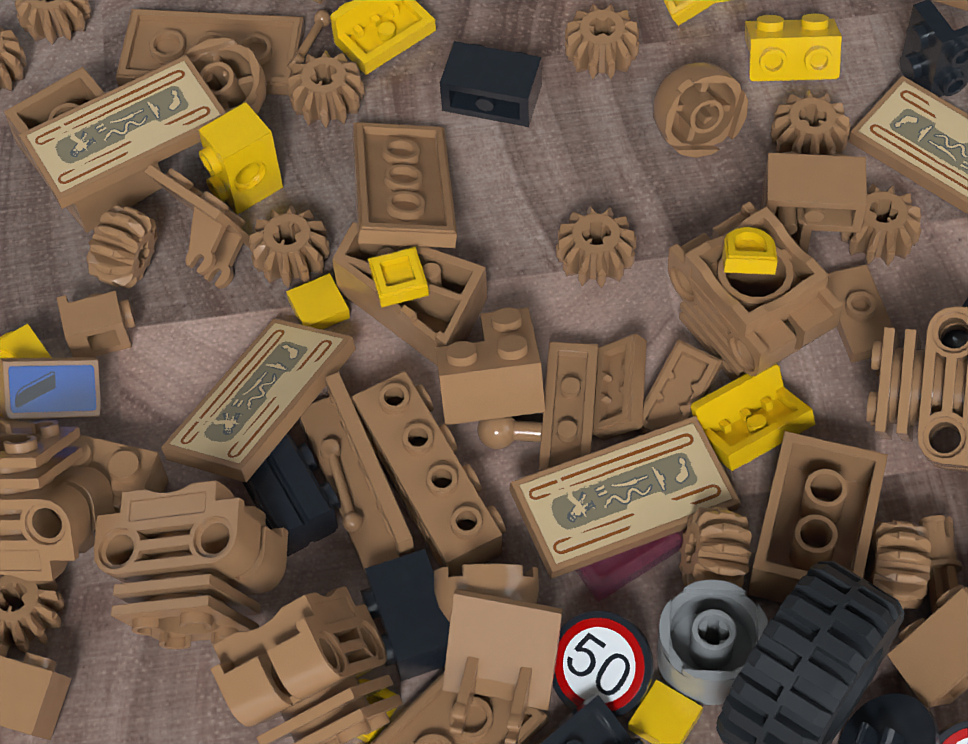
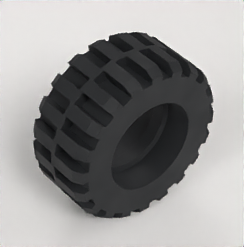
[716,561,905,744]

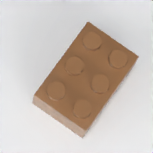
[4,67,163,233]
[747,431,888,603]

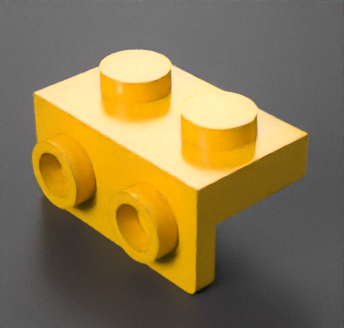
[330,0,436,75]
[745,13,842,81]
[691,364,815,471]

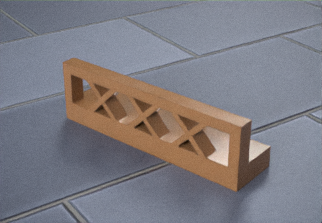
[299,372,415,578]

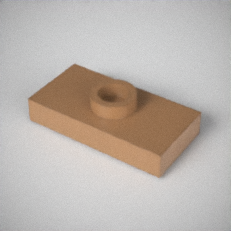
[827,264,893,363]
[593,333,647,441]
[636,339,723,434]

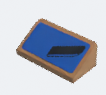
[0,357,101,420]

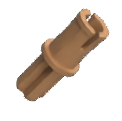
[919,515,963,614]

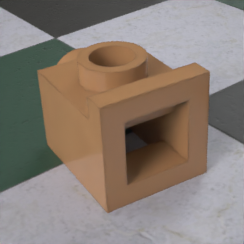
[57,291,136,357]

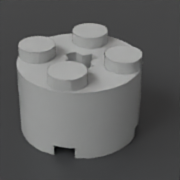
[657,580,768,705]

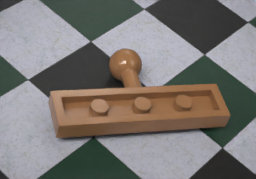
[477,342,598,472]

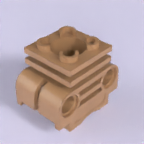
[668,201,843,381]
[867,306,968,472]
[0,420,115,581]
[94,480,288,650]
[210,586,403,744]

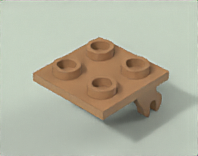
[144,165,250,289]
[442,589,563,744]

